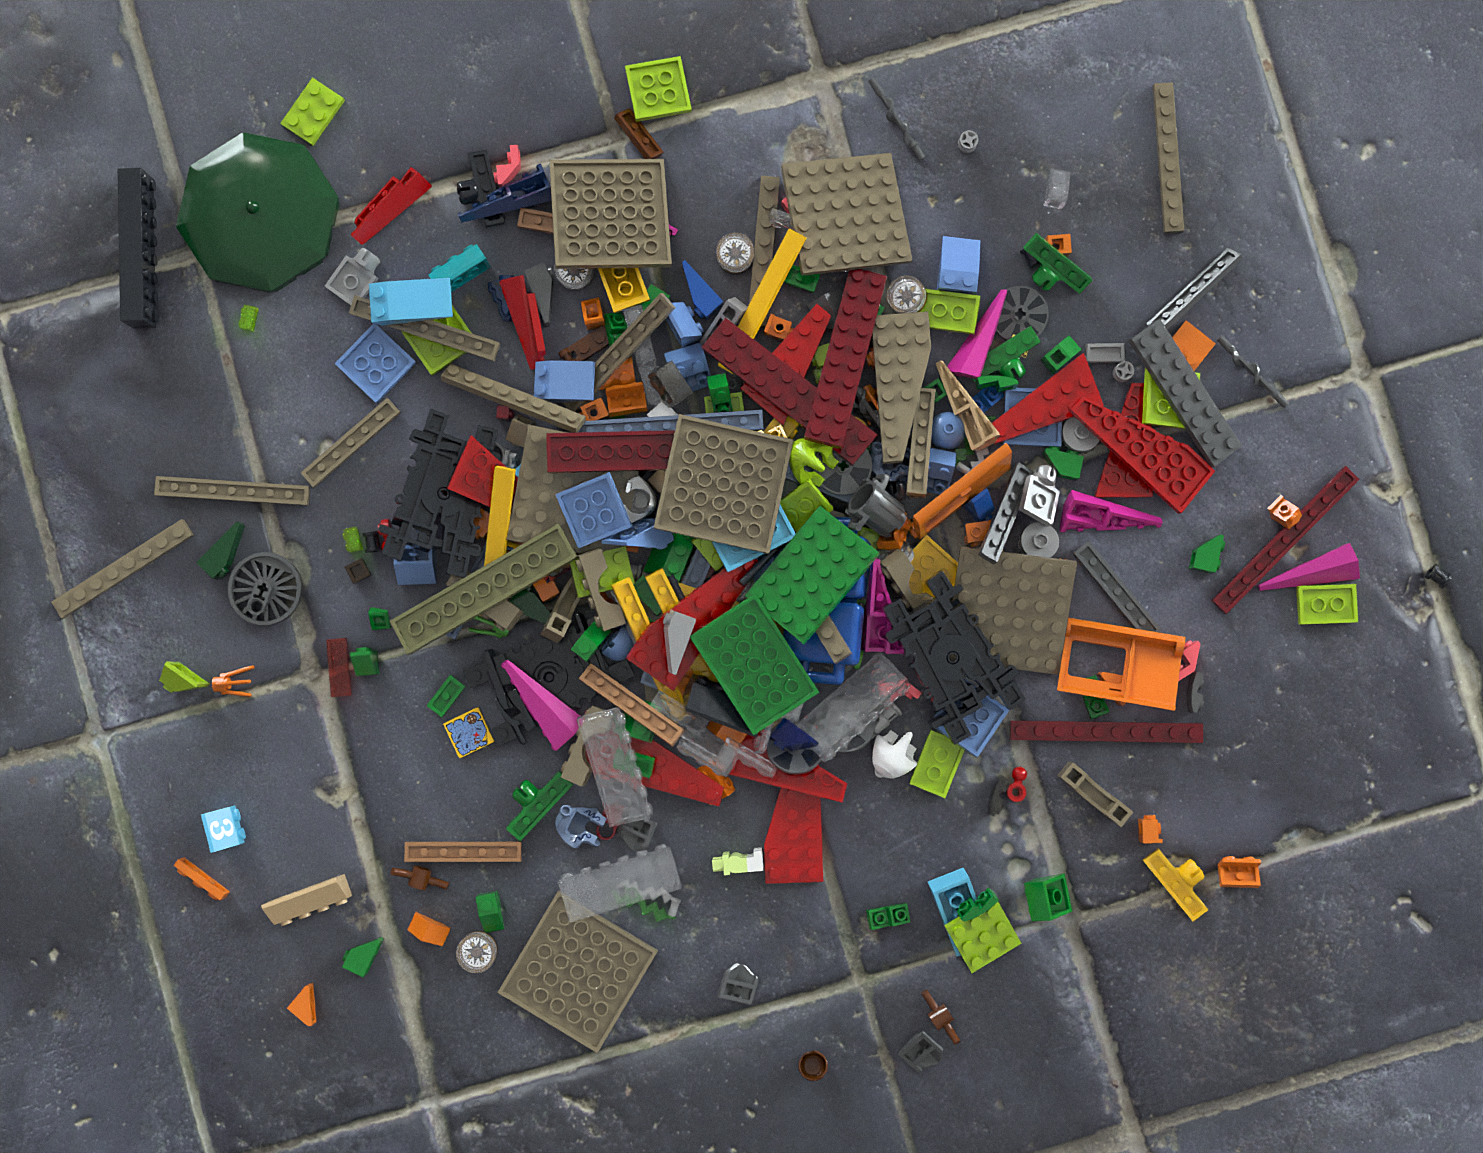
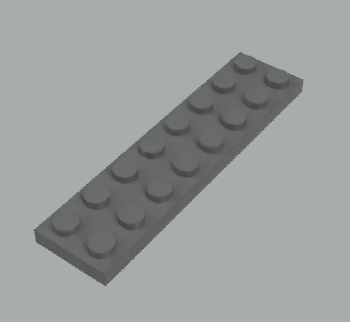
[1128,319,1242,467]

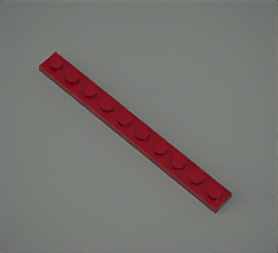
[1211,466,1360,614]
[1010,720,1203,743]

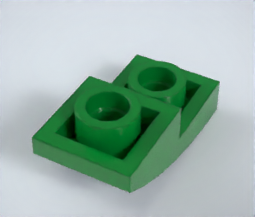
[604,313,628,346]
[1081,675,1110,720]
[957,887,999,922]
[866,903,910,930]

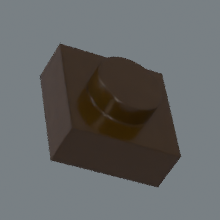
[345,558,371,584]

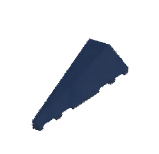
[458,164,551,223]

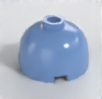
[931,412,965,450]
[601,624,634,661]

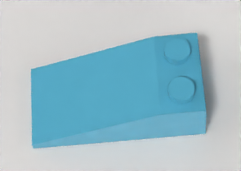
[369,278,453,326]
[928,868,977,956]

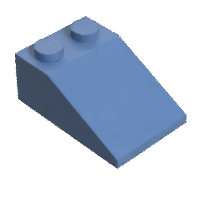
[937,236,980,295]
[666,302,704,348]
[534,361,595,403]
[601,517,674,549]

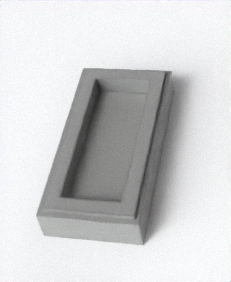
[1085,343,1125,364]

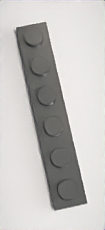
[1146,248,1243,330]
[978,462,1034,565]
[1073,541,1162,632]

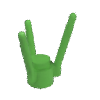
[468,616,509,638]

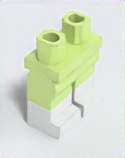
[712,847,764,875]

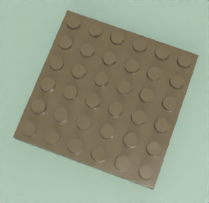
[781,153,913,276]
[549,159,672,269]
[653,414,793,554]
[506,425,639,554]
[949,546,1077,675]
[497,890,658,1053]

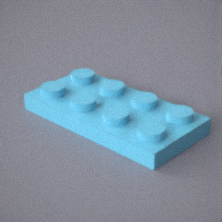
[712,505,796,573]

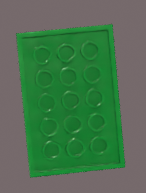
[745,506,880,645]
[690,593,819,735]

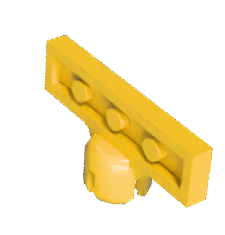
[1143,848,1208,921]

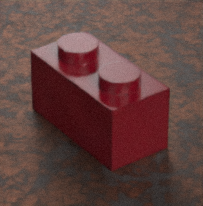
[496,405,514,422]

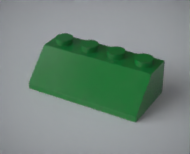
[643,533,695,583]

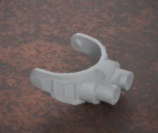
[495,442,519,469]

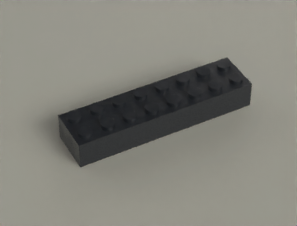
[117,168,159,329]

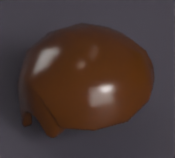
[798,1050,828,1081]

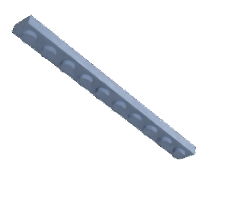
[570,410,764,433]

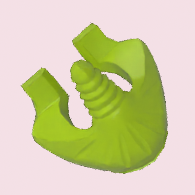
[789,438,839,487]

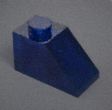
[771,717,819,751]

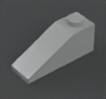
[700,297,748,354]
[663,609,696,675]

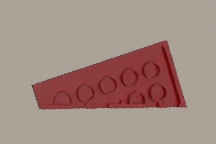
[740,304,832,427]
[992,353,1104,445]
[1094,383,1153,498]
[447,435,518,513]
[730,730,847,803]

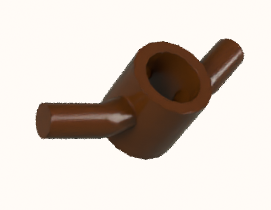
[390,865,449,890]
[921,989,961,1045]

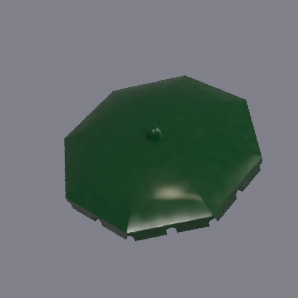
[176,132,340,293]

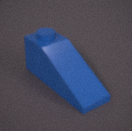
[682,260,723,320]
[963,488,995,522]

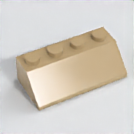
[261,874,352,926]

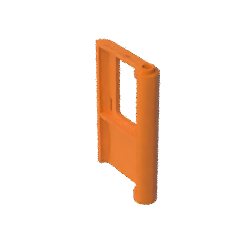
[908,443,1012,540]
[1057,618,1185,711]

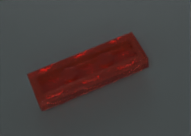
[326,638,352,697]

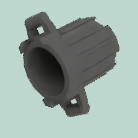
[845,474,907,538]

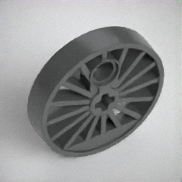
[228,552,303,625]

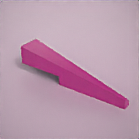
[947,289,1007,379]
[1059,490,1163,532]
[1257,543,1360,591]
[861,558,904,654]
[501,660,585,751]

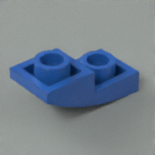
[972,386,1005,413]

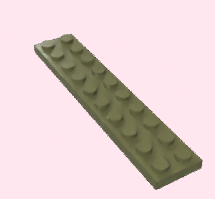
[390,524,578,655]

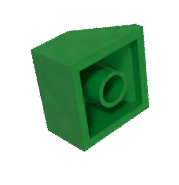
[1024,873,1072,921]

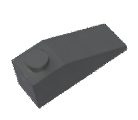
[524,262,555,327]

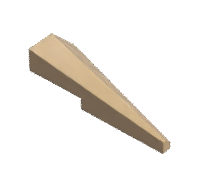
[935,361,1000,451]

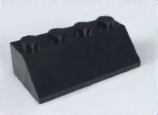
[683,674,758,737]

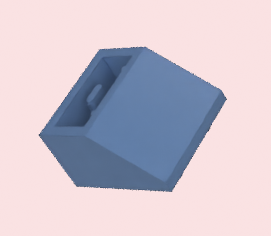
[664,342,711,396]
[927,447,956,495]
[393,545,437,585]

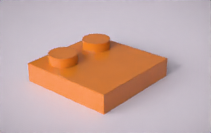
[1172,320,1216,371]

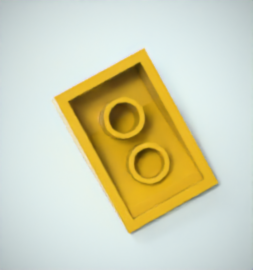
[598,268,650,313]

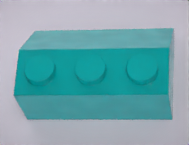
[428,244,491,293]

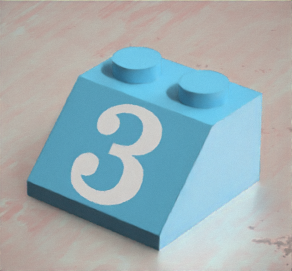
[201,806,246,853]

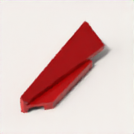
[351,167,432,245]
[499,275,546,370]

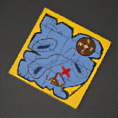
[443,707,495,758]

